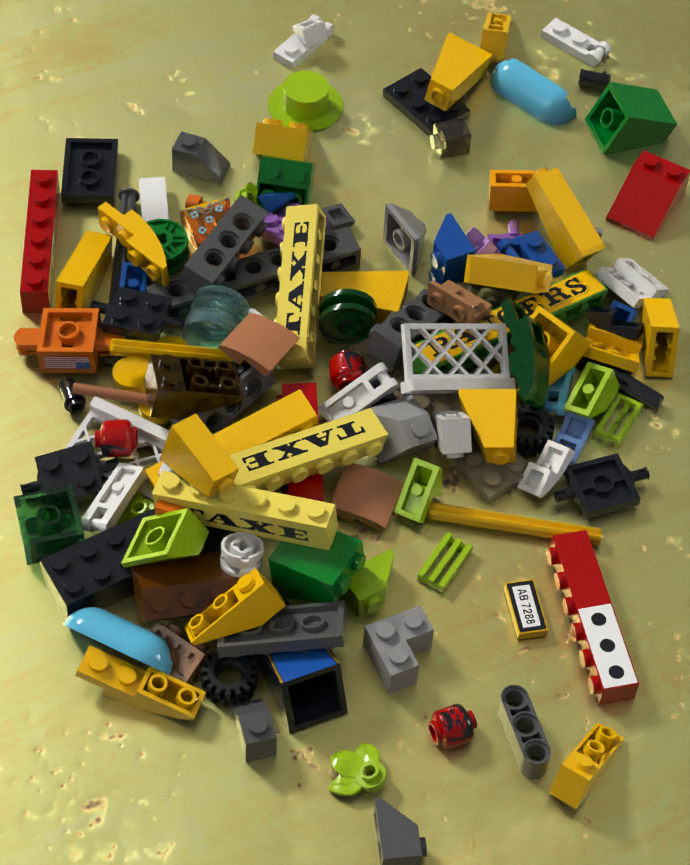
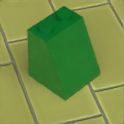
[585,82,677,155]
[268,531,366,602]

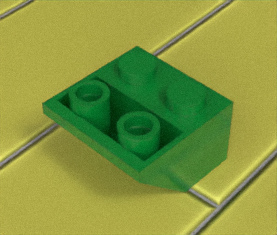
[256,156,316,212]

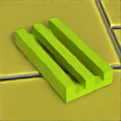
[593,393,644,449]
[417,532,473,593]

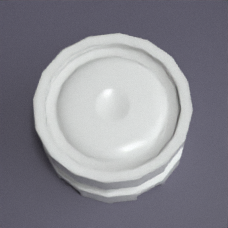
[220,532,264,578]

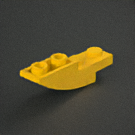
[97,202,170,287]
[75,645,206,721]

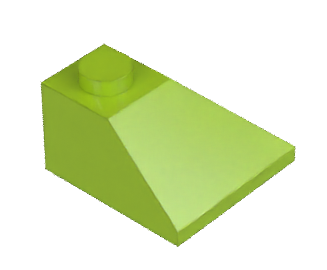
[121,508,209,568]

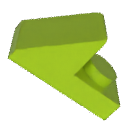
[394,457,443,523]

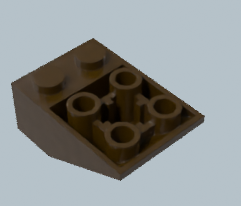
[144,354,243,420]

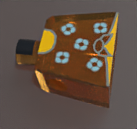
[180,197,231,251]

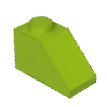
[564,362,620,419]
[342,549,394,617]

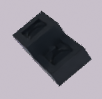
[584,306,644,340]

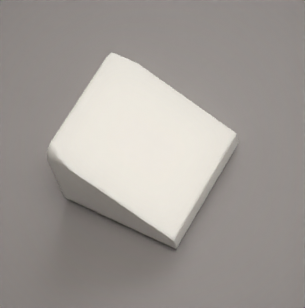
[292,19,328,47]

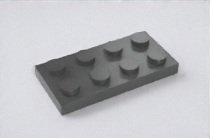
[217,600,346,658]

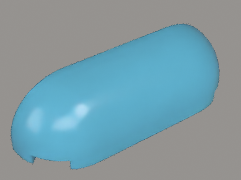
[490,58,577,125]
[63,607,173,675]

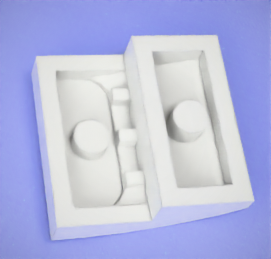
[595,258,670,308]

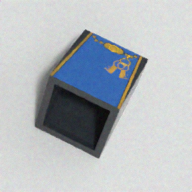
[257,648,348,733]

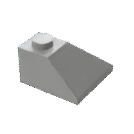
[383,203,426,276]
[359,395,438,465]

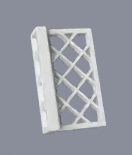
[400,323,516,394]
[65,396,170,503]

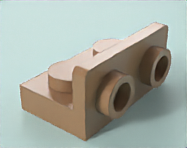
[427,280,492,323]
[150,621,209,684]

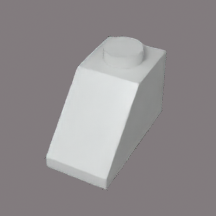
[432,410,472,458]

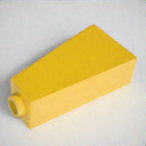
[424,32,492,111]
[525,167,606,270]
[55,230,113,308]
[319,270,410,324]

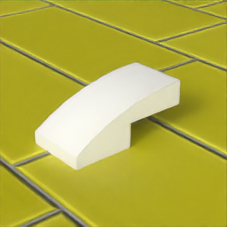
[139,177,169,222]
[517,439,575,498]

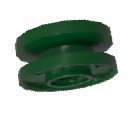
[319,289,377,345]

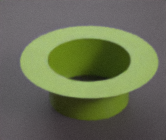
[268,70,343,131]

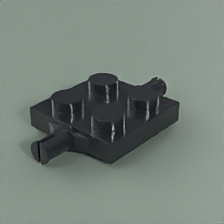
[90,286,185,342]
[20,441,119,512]
[554,453,650,519]

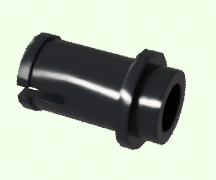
[578,69,611,91]
[58,378,86,414]

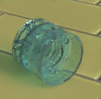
[181,285,250,348]

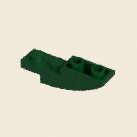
[500,299,549,410]

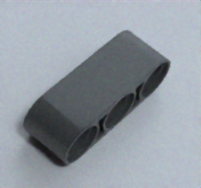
[498,685,551,779]

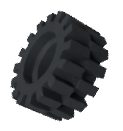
[516,404,555,457]
[201,651,258,707]

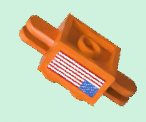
[14,308,126,373]

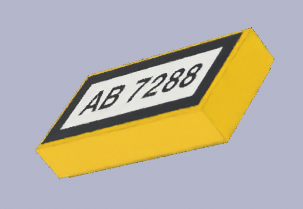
[503,579,548,640]

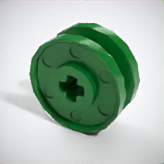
[146,219,190,276]

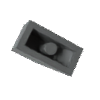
[172,131,230,184]
[231,698,277,762]
[373,798,427,865]

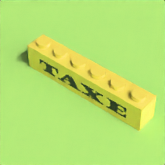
[274,204,326,369]
[229,408,388,492]
[152,471,338,550]

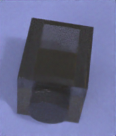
[430,118,472,159]

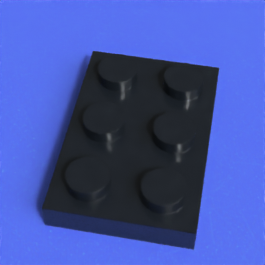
[383,68,470,139]
[61,138,119,203]

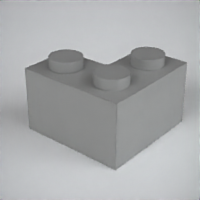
[363,605,434,694]

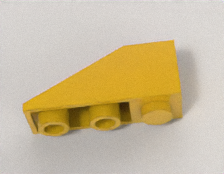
[184,568,286,646]
[548,722,625,809]

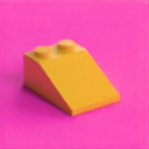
[492,305,592,396]

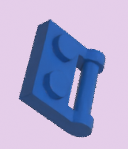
[496,230,566,278]

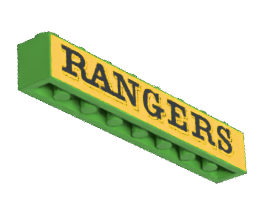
[412,269,608,374]

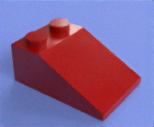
[606,150,690,241]

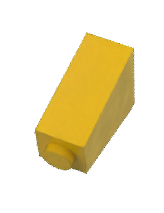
[464,253,553,293]
[640,298,680,378]
[458,389,518,465]
[160,414,239,497]

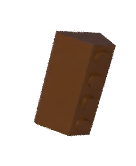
[131,551,262,624]

